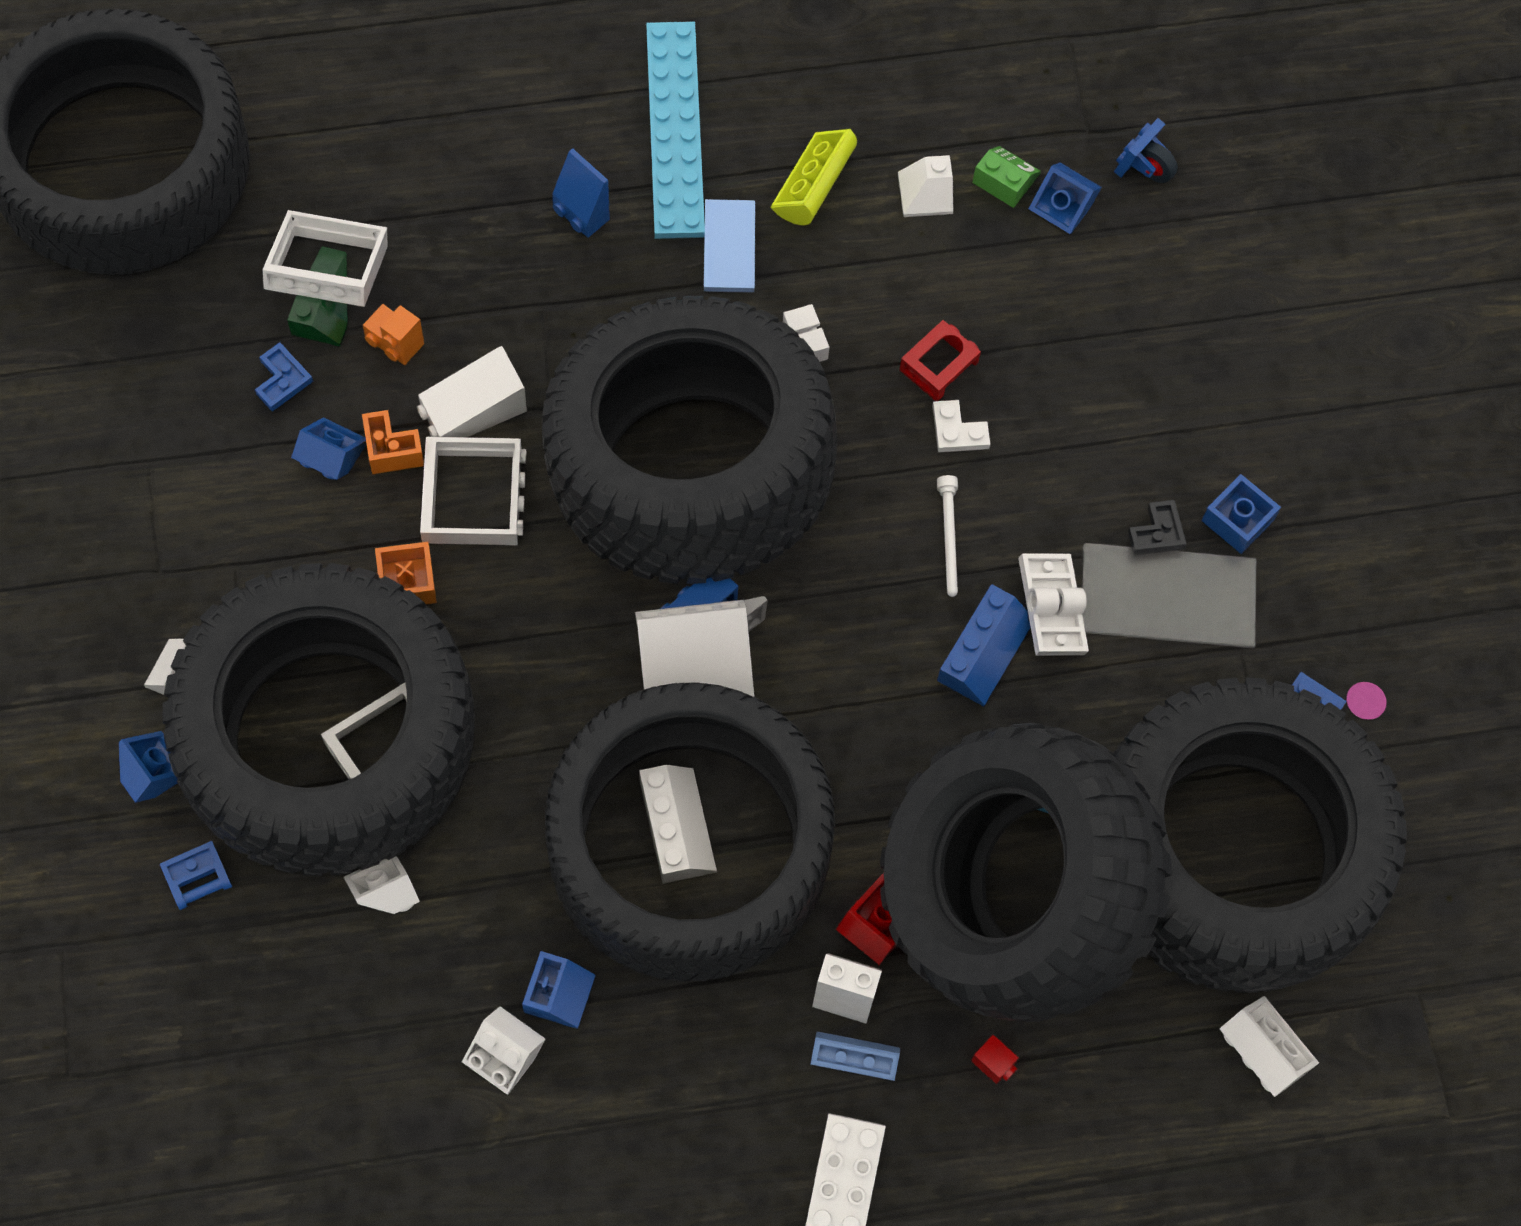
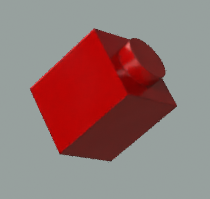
[971,1035,1019,1084]

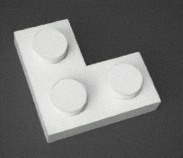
[932,400,990,452]

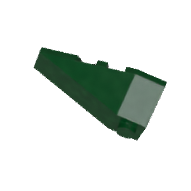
[287,246,348,347]

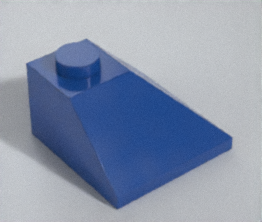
[119,731,178,803]

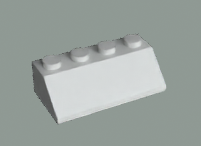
[639,765,717,884]

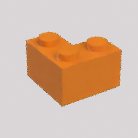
[363,304,424,365]
[362,410,424,474]

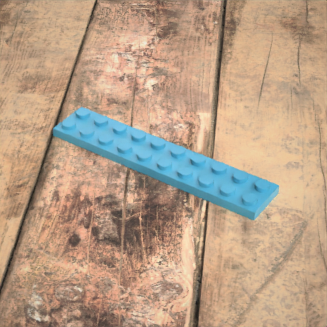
[647,22,705,239]

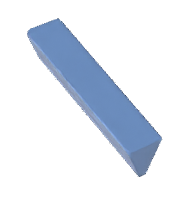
[811,1032,900,1081]

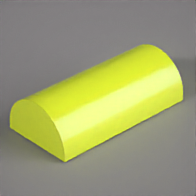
[771,129,857,225]

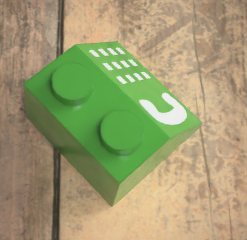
[972,146,1041,208]

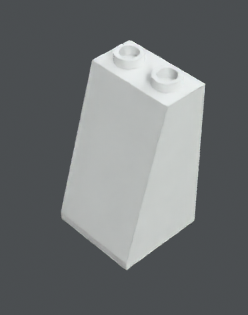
[417,346,527,438]
[812,953,882,1023]

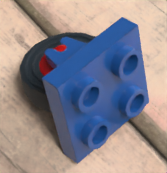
[1114,118,1178,183]

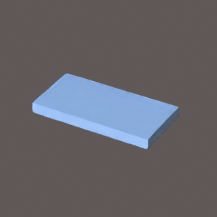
[704,199,755,292]

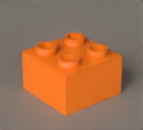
[375,542,437,604]

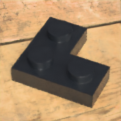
[1128,500,1186,555]

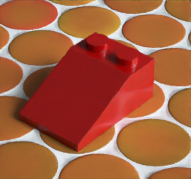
[836,873,896,965]

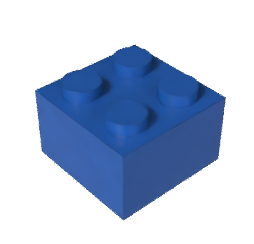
[1202,474,1281,554]

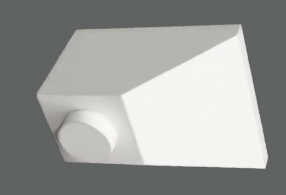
[898,155,953,217]
[344,856,420,914]

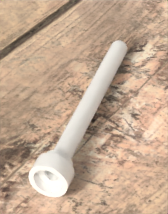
[937,475,958,597]

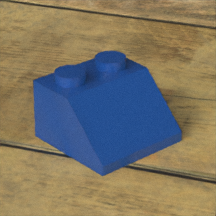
[1028,162,1102,234]
[291,417,367,480]

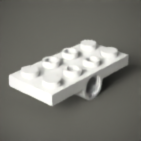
[1018,554,1089,656]
[806,1113,886,1226]

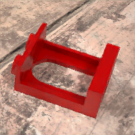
[899,320,981,401]

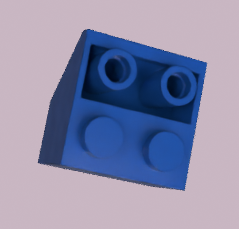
[522,951,596,1029]

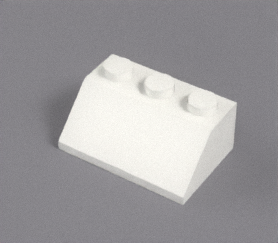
[1220,996,1319,1097]

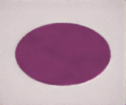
[1347,682,1386,720]

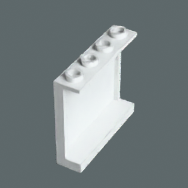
[635,600,754,697]

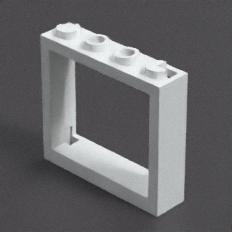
[263,210,388,307]
[420,437,526,545]
[321,683,407,779]

